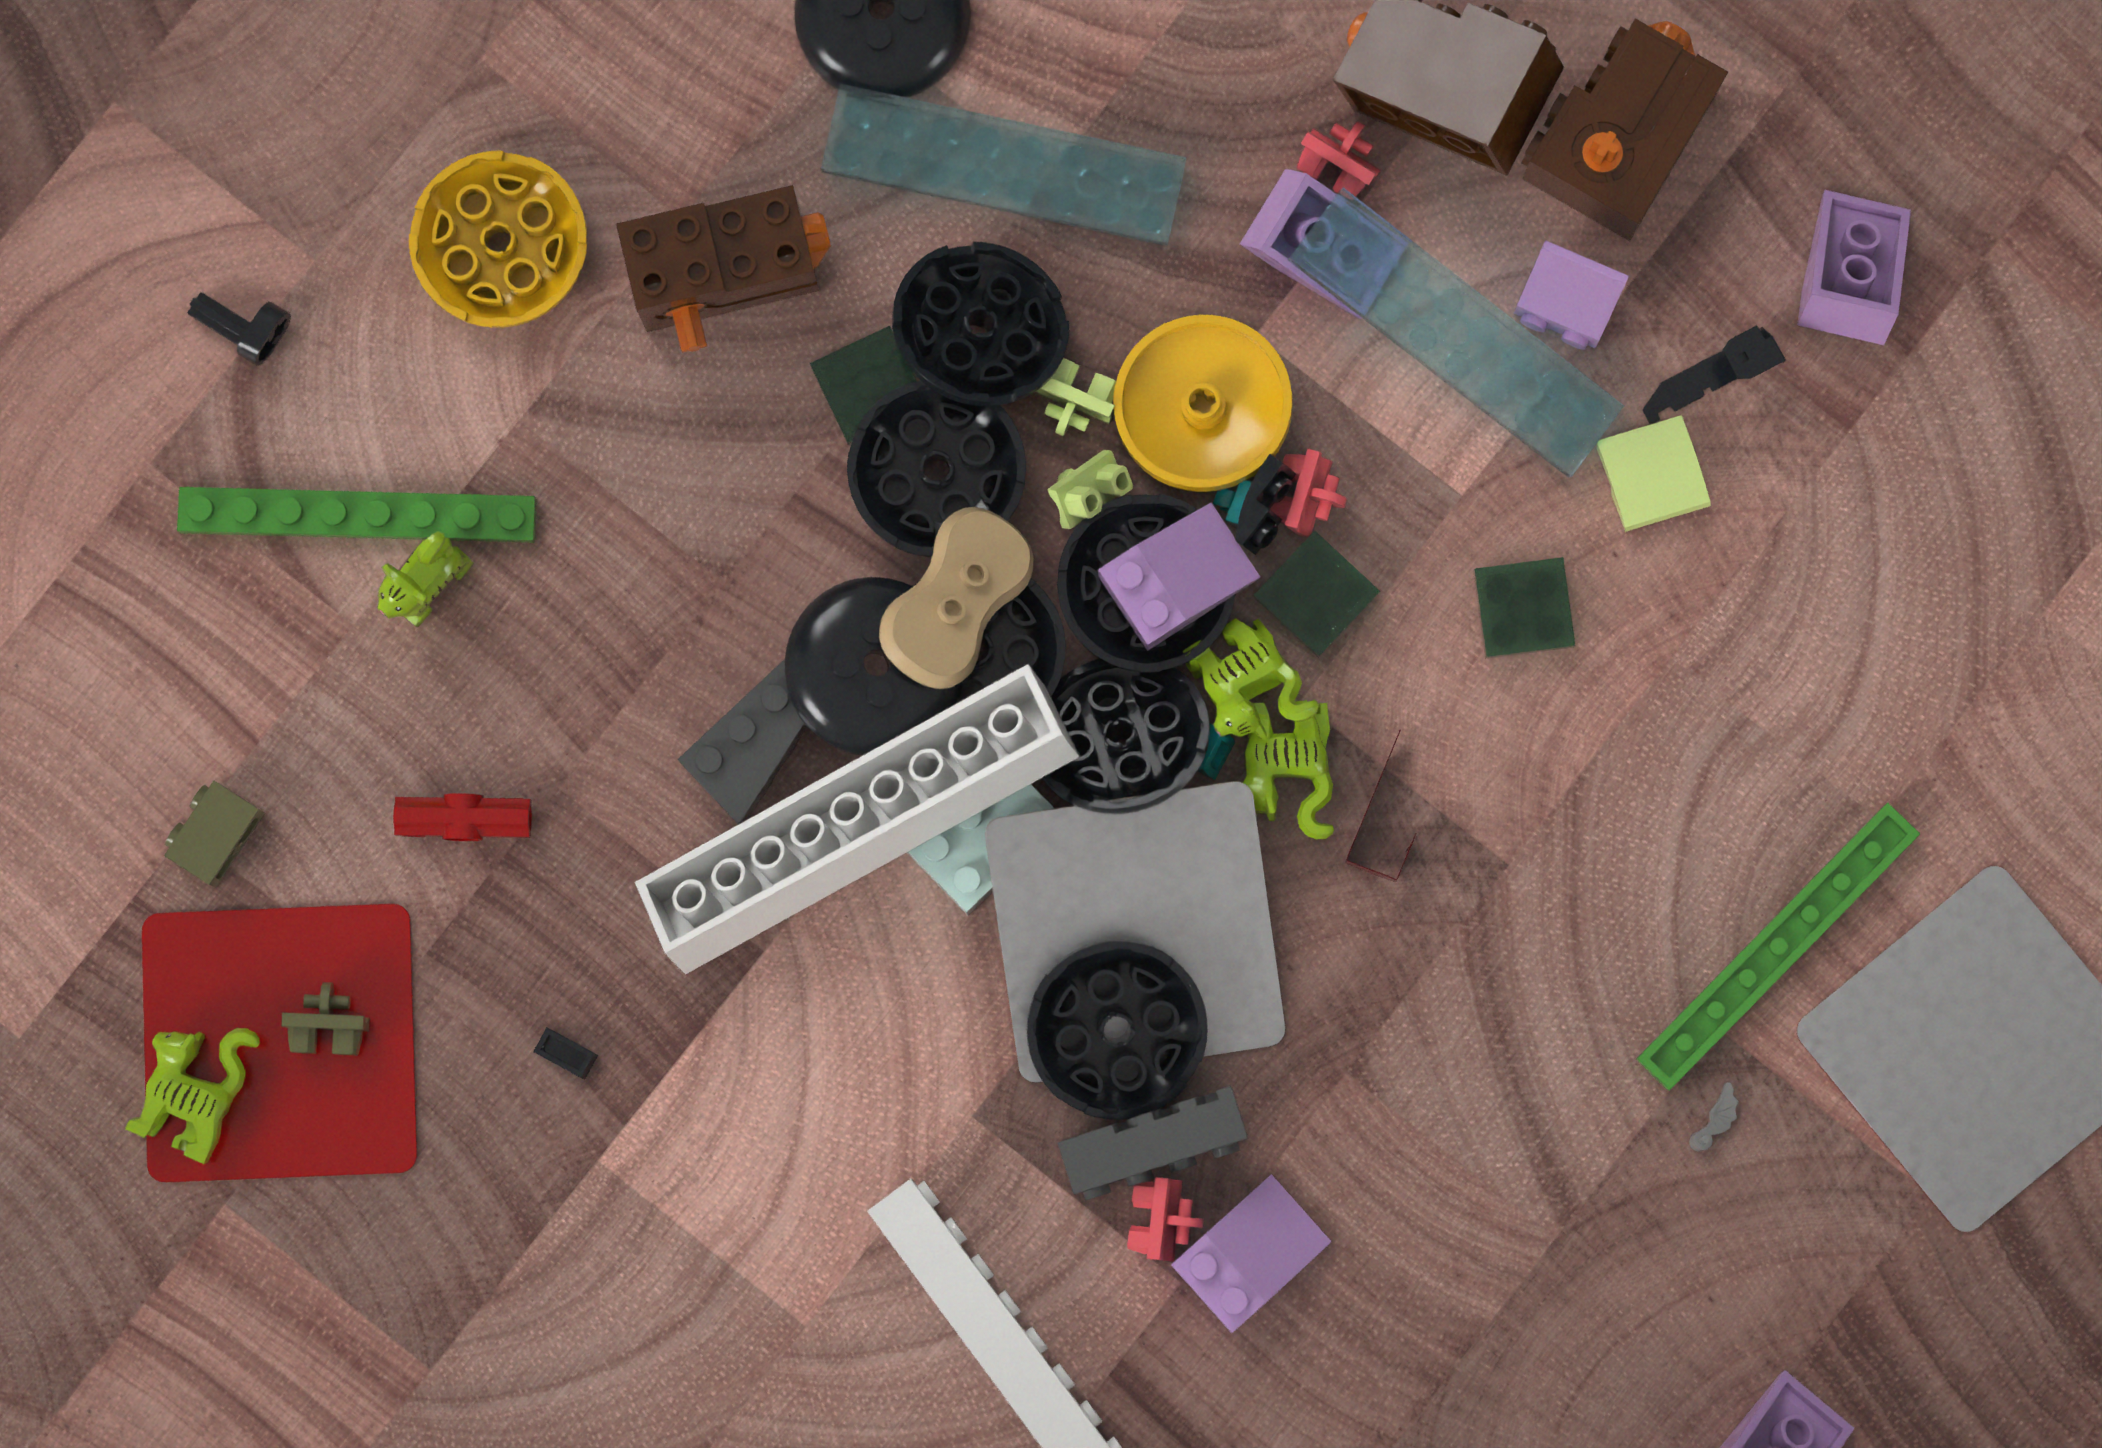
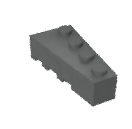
[677,660,807,825]
[1058,1086,1248,1201]

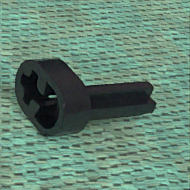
[187,292,291,366]

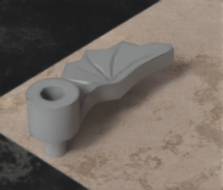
[1689,1082,1739,1152]

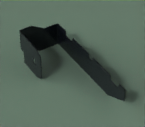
[1642,325,1786,424]

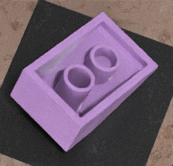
[1240,169,1407,319]
[1797,190,1911,345]
[1513,240,1629,350]
[1098,503,1260,651]
[1171,1174,1332,1333]
[1720,1370,1854,1448]

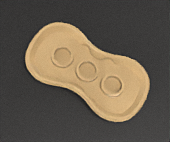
[879,507,1034,689]

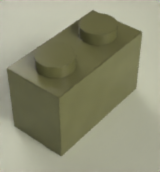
[164,780,265,888]

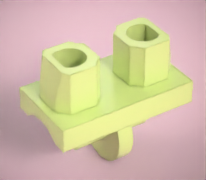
[1036,358,1116,436]
[1047,450,1133,529]

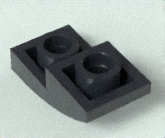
[1236,454,1296,555]

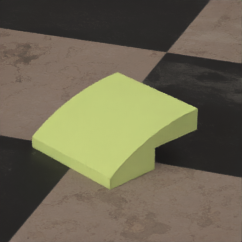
[1597,415,1711,532]

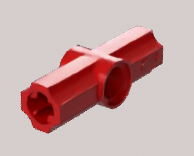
[393,793,532,841]

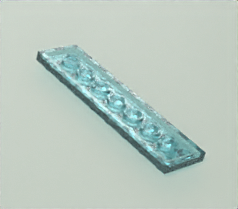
[821,84,1187,246]
[1287,187,1624,478]

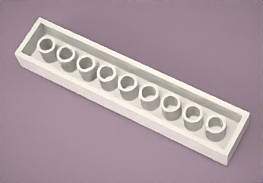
[635,664,1079,974]

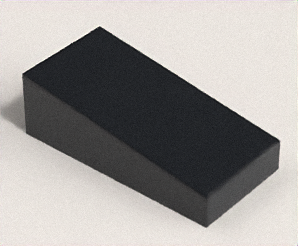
[533,1027,598,1080]

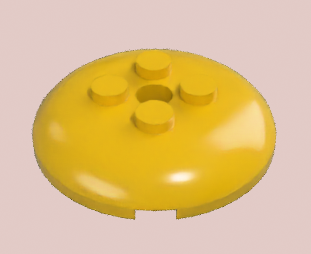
[409,151,587,328]

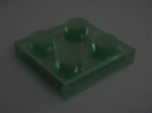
[809,326,916,445]
[1253,531,1380,658]
[1473,557,1575,659]

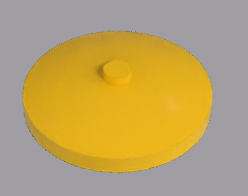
[1113,315,1293,492]

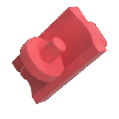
[1297,121,1381,201]
[1270,449,1347,538]
[1127,1177,1204,1262]

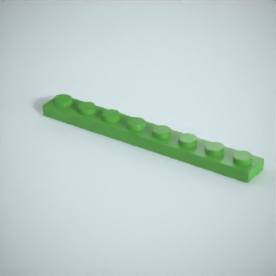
[177,487,537,543]
[1636,803,1920,1091]

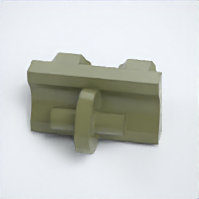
[282,982,370,1055]

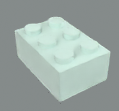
[907,784,1055,915]

